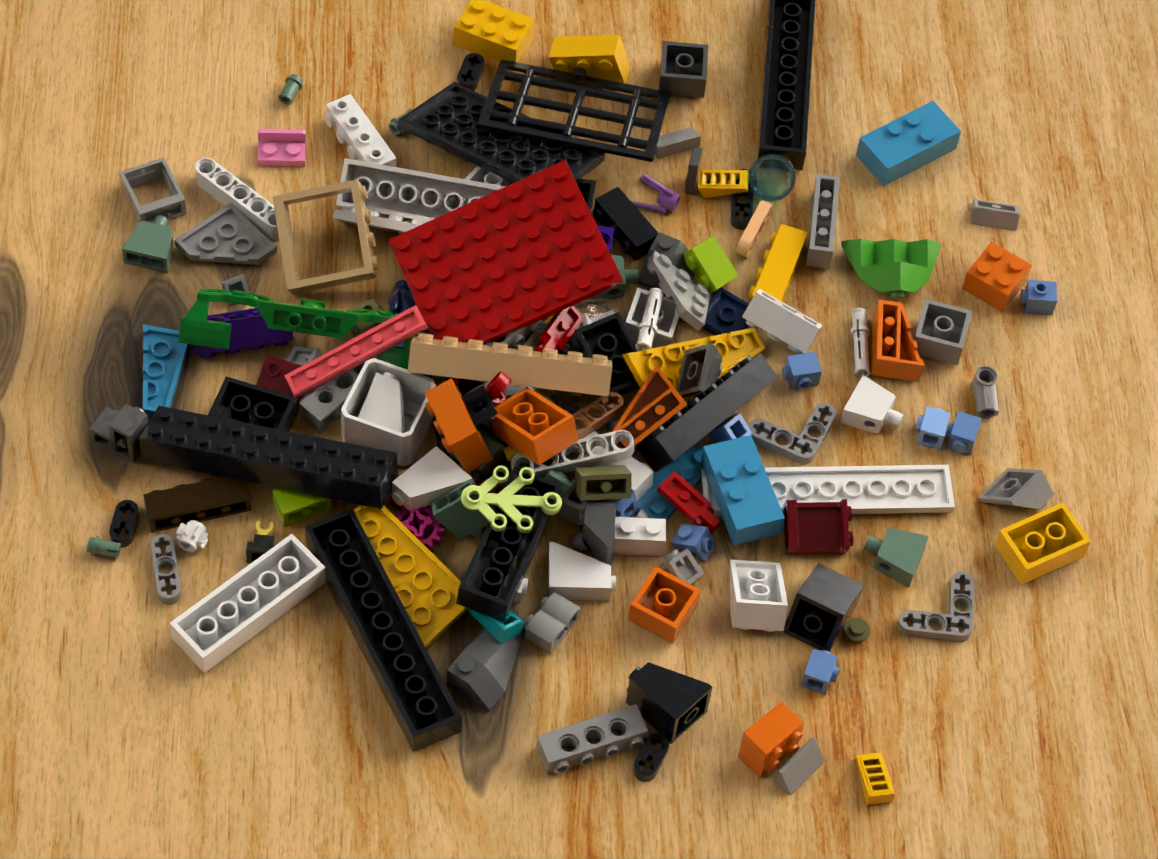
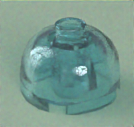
[749,154,796,201]

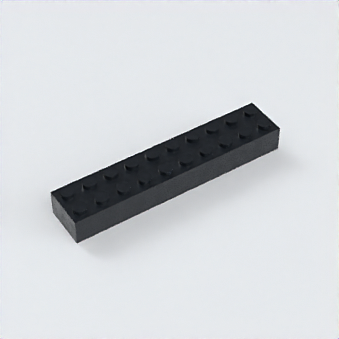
[757,0,815,170]
[139,406,398,509]
[305,509,462,752]

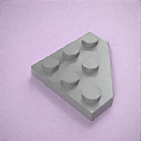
[175,203,277,265]
[647,251,710,331]

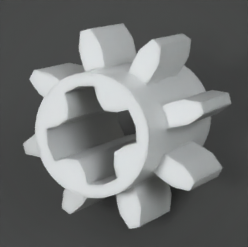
[176,520,209,552]

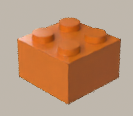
[962,242,1032,312]
[628,566,701,643]
[738,701,804,778]

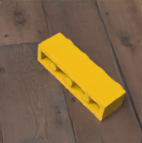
[748,224,808,302]

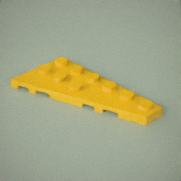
[623,327,766,402]
[353,505,468,648]

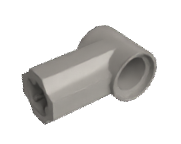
[971,366,999,418]

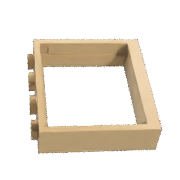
[272,179,379,295]

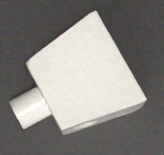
[840,375,904,434]

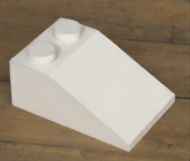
[729,559,788,632]

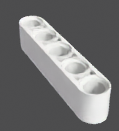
[195,158,279,241]
[511,430,634,477]

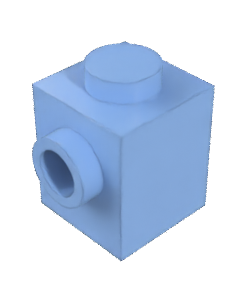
[915,407,950,450]

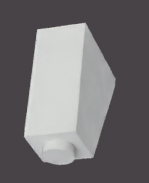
[358,372,405,433]
[392,446,472,511]
[548,542,616,601]

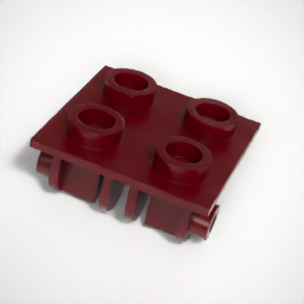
[256,355,304,416]

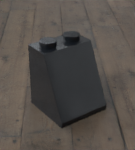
[782,563,864,652]
[626,662,712,744]

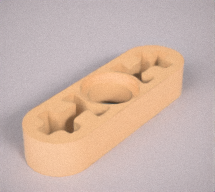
[736,200,773,258]

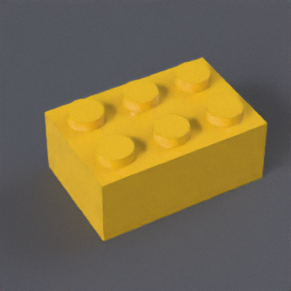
[453,0,535,63]
[994,502,1091,585]

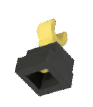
[246,521,275,563]

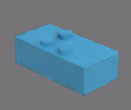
[856,101,961,186]
[701,435,785,546]

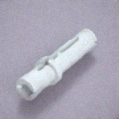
[636,288,664,351]
[851,308,870,377]

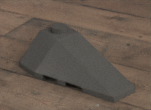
[447,610,526,712]

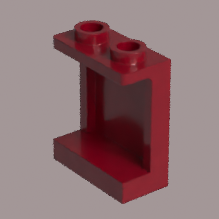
[783,499,853,555]

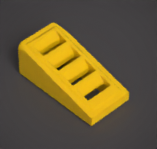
[698,170,749,199]
[855,752,895,805]

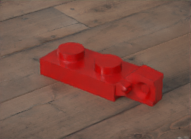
[535,305,584,352]
[657,471,721,534]

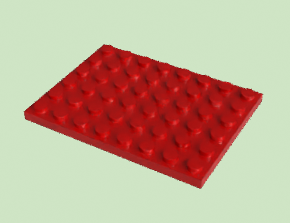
[388,160,624,345]

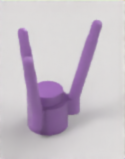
[631,174,681,214]

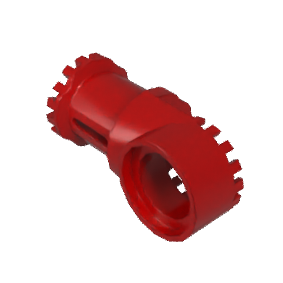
[486,371,512,406]

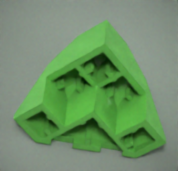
[841,238,941,299]

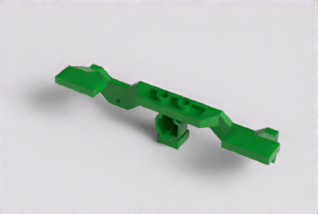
[179,289,426,376]

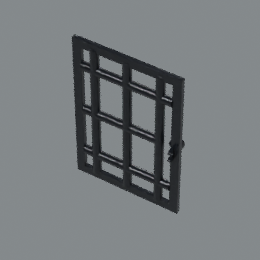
[476,59,671,162]

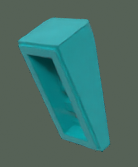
[468,608,524,643]

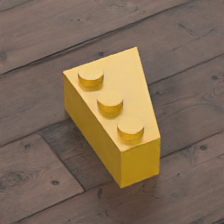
[549,35,630,84]

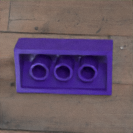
[193,308,294,358]

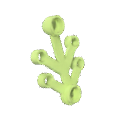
[461,466,562,533]

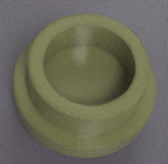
[844,618,870,643]

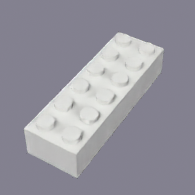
[170,534,326,673]

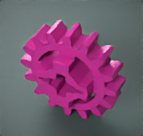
[394,505,445,552]

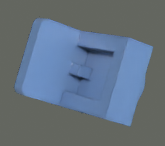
[671,524,716,562]

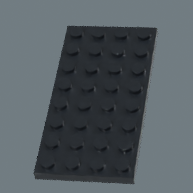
[398,82,605,183]

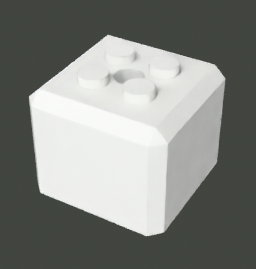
[341,358,436,466]

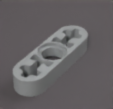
[151,534,181,605]

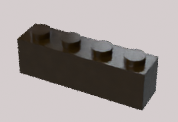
[143,476,252,533]

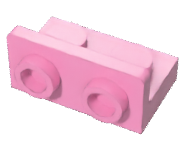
[258,129,306,167]

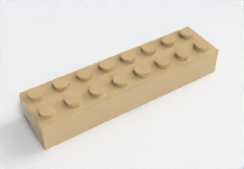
[408,333,612,396]

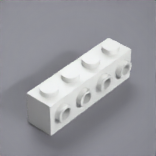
[324,94,396,167]

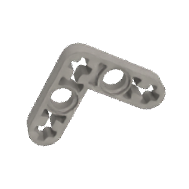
[749,403,836,464]
[897,571,974,642]

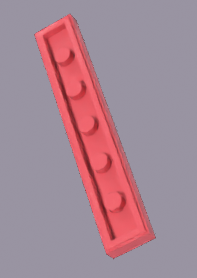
[284,305,428,398]

